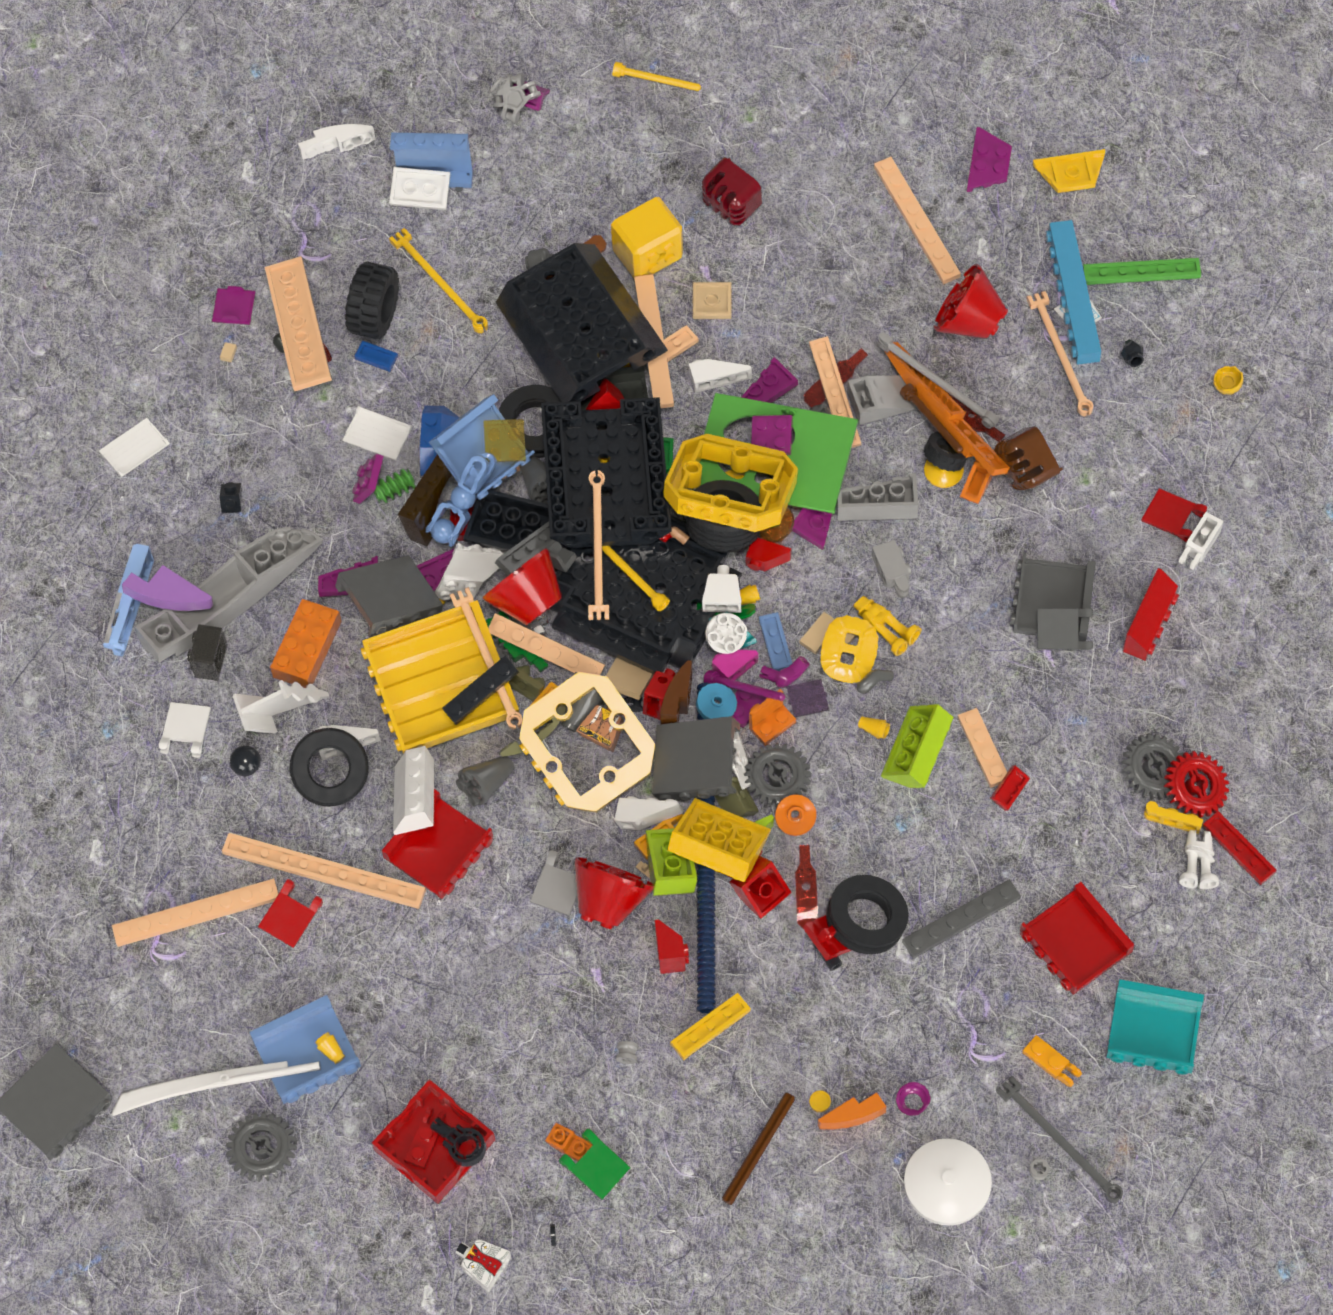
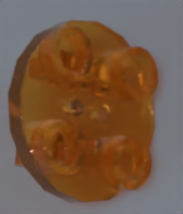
[760,508,794,543]

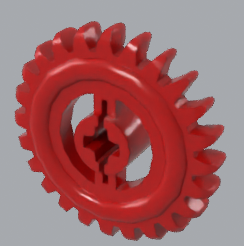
[1164,751,1229,818]

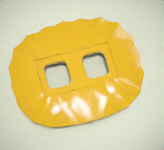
[820,615,879,683]

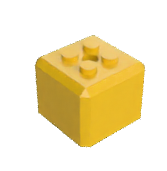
[611,197,683,278]

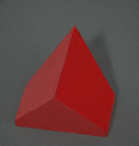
[586,379,625,410]

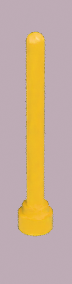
[612,61,701,91]
[602,546,670,611]

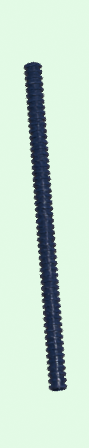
[697,683,716,1013]

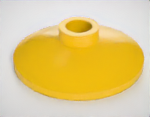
[924,452,964,488]

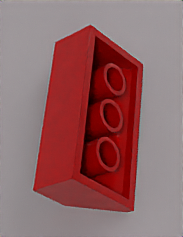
[1123,568,1179,661]

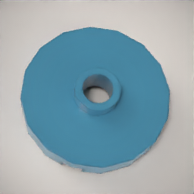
[696,683,737,719]

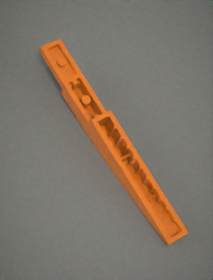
[885,342,1010,476]

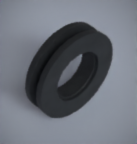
[499,385,561,458]
[826,875,909,954]

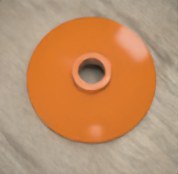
[775,794,816,836]

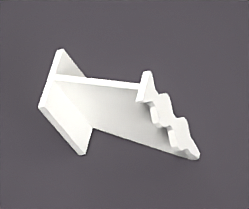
[435,543,507,600]
[233,680,329,734]

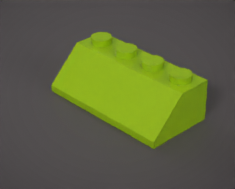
[881,704,954,788]

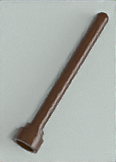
[900,383,963,453]

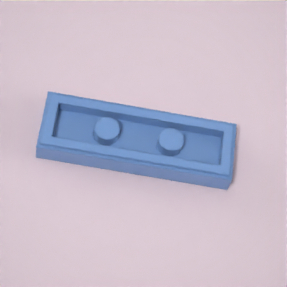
[758,612,792,671]

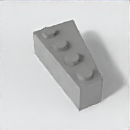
[837,472,918,521]

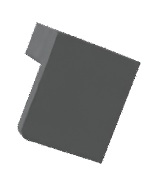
[546,539,577,572]

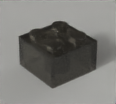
[187,624,228,681]

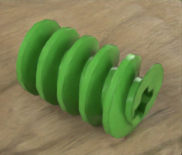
[374,468,416,503]

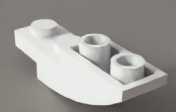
[298,124,376,160]

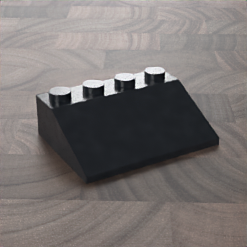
[463,489,549,551]

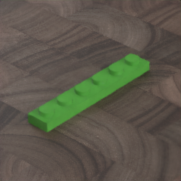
[1083,258,1201,285]

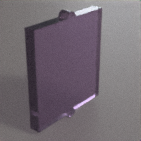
[786,679,829,718]

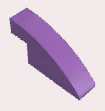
[122,565,213,611]

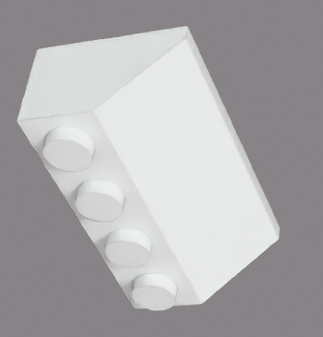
[393,746,434,835]

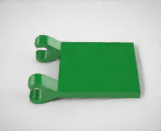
[559,1129,631,1200]

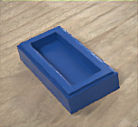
[354,340,398,372]

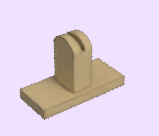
[636,861,650,879]

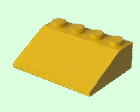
[667,798,771,882]

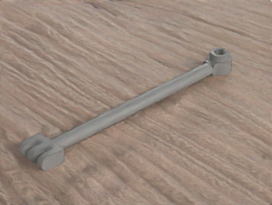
[878,332,999,429]

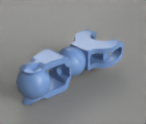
[426,452,497,547]

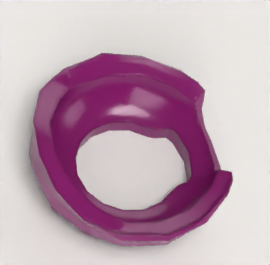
[896,1082,931,1116]

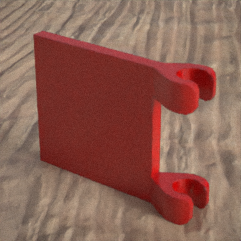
[1141,488,1207,543]
[258,879,323,949]

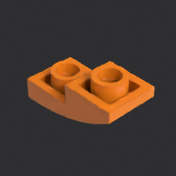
[545,1123,592,1162]

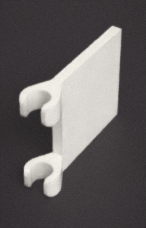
[159,702,211,758]

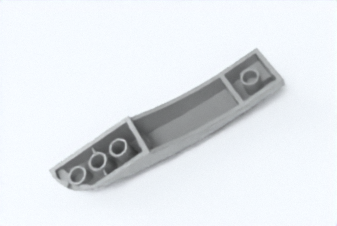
[135,527,323,663]

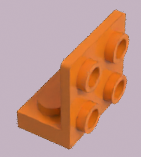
[749,689,796,746]

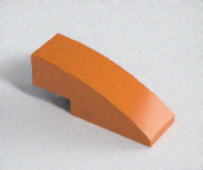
[960,456,1001,504]
[818,1093,886,1129]

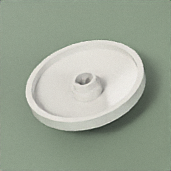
[904,1139,992,1225]

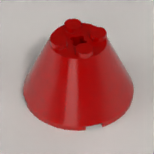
[933,264,1008,338]
[574,857,655,930]

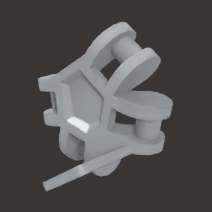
[489,73,541,124]

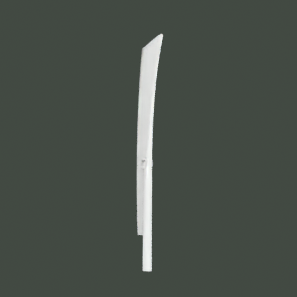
[111,1061,321,1116]

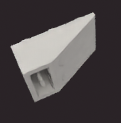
[847,375,916,425]

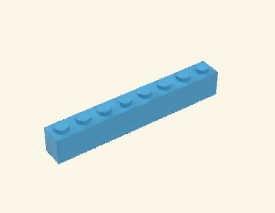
[1046,220,1101,365]

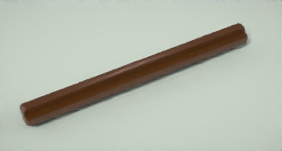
[722,1092,795,1205]

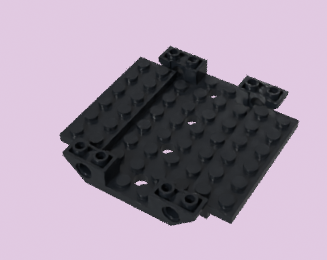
[549,515,742,674]

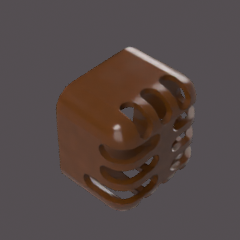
[994,426,1064,490]

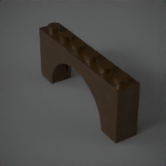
[398,454,452,546]

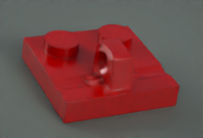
[803,915,852,961]

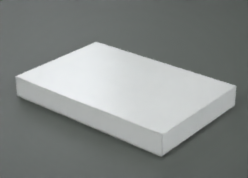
[389,167,451,210]

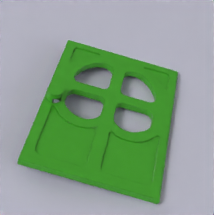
[700,393,858,514]

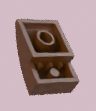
[660,660,693,725]

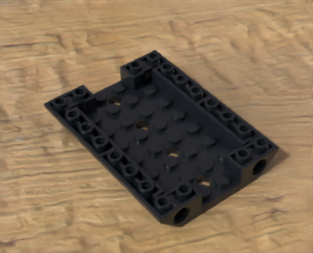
[496,243,668,402]
[541,397,672,548]

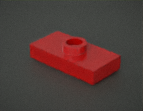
[990,765,1030,811]

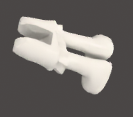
[1179,830,1219,889]

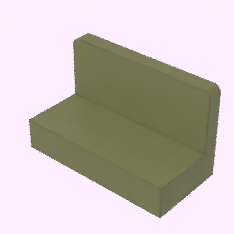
[715,777,759,817]

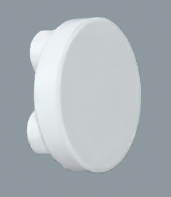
[705,613,747,654]

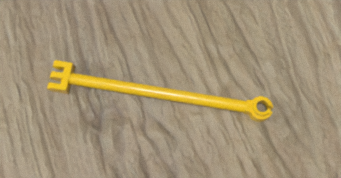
[388,228,488,333]

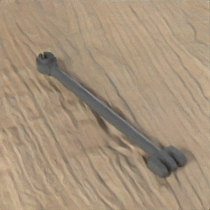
[996,1076,1123,1203]

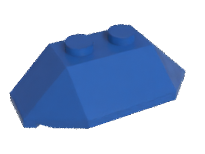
[420,405,460,476]

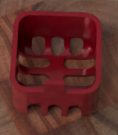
[702,157,762,226]

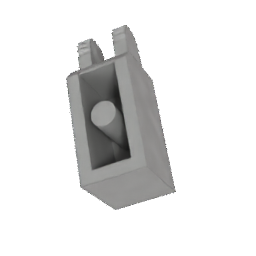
[872,540,911,598]

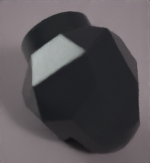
[1121,339,1144,367]

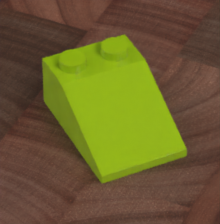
[646,828,697,896]

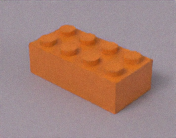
[270,599,342,688]

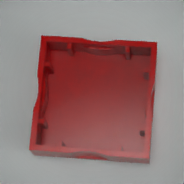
[372,1079,495,1204]

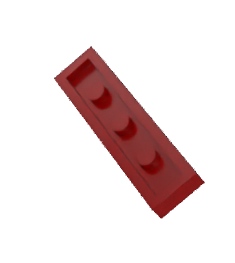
[1202,811,1277,885]

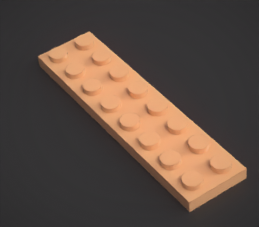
[265,256,332,391]

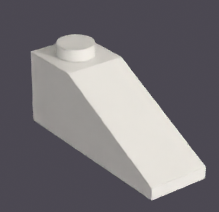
[689,359,752,393]
[316,725,380,761]

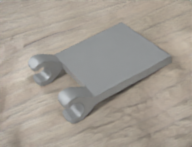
[530,850,577,916]

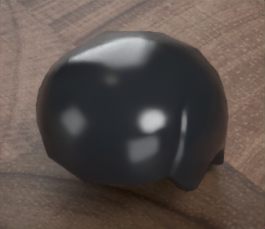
[230,745,261,777]

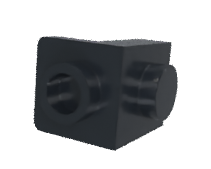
[219,482,242,513]

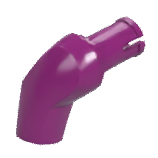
[759,656,810,688]

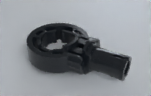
[430,1117,486,1167]

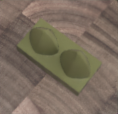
[509,665,545,702]

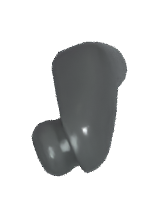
[857,669,894,694]

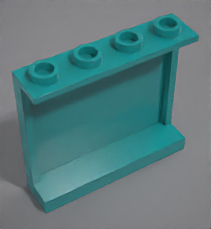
[1106,979,1204,1075]

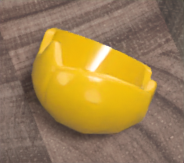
[1213,366,1244,395]

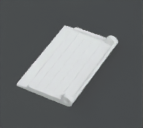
[342,406,412,461]
[99,418,169,477]

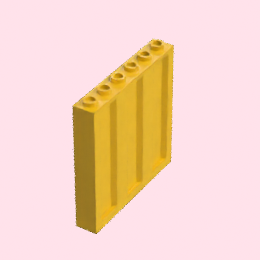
[360,600,520,754]

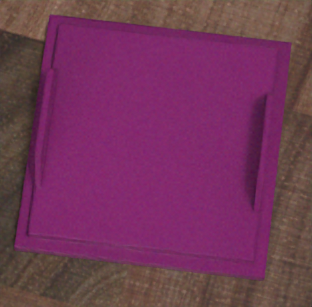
[212,286,256,325]

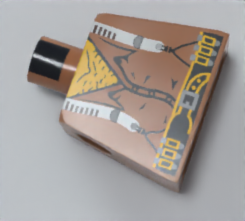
[576,705,624,752]

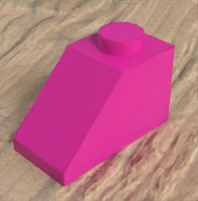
[712,650,759,681]

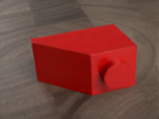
[746,538,792,572]

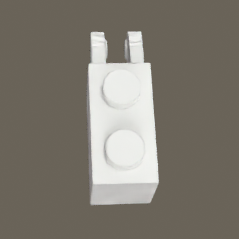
[1178,512,1224,570]

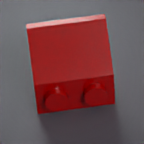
[729,856,792,919]
[655,919,689,974]

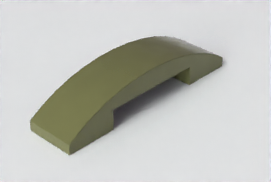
[498,705,567,757]

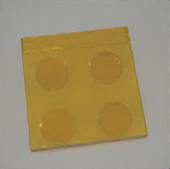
[483,419,526,462]

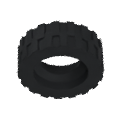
[923,431,968,471]

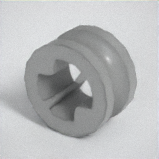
[1029,1158,1050,1180]

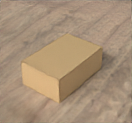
[220,342,237,363]

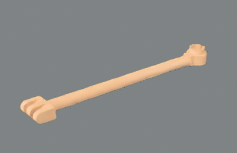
[1026,291,1093,417]
[588,470,609,620]
[449,587,523,729]

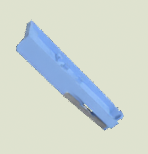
[103,544,154,656]

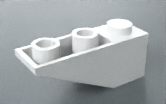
[614,796,684,830]

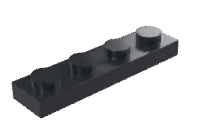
[442,656,519,725]

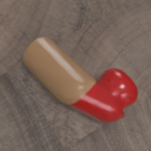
[660,527,689,545]

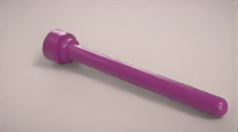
[704,670,785,701]

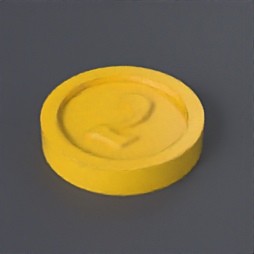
[809,1090,831,1112]

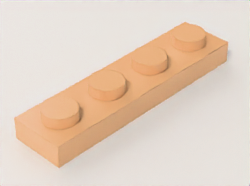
[958,708,1007,788]

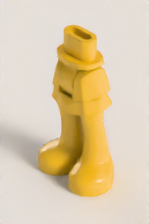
[853,596,922,656]

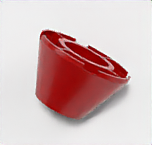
[483,548,562,625]

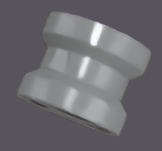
[616,1041,638,1064]

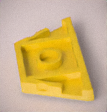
[1033,149,1105,193]

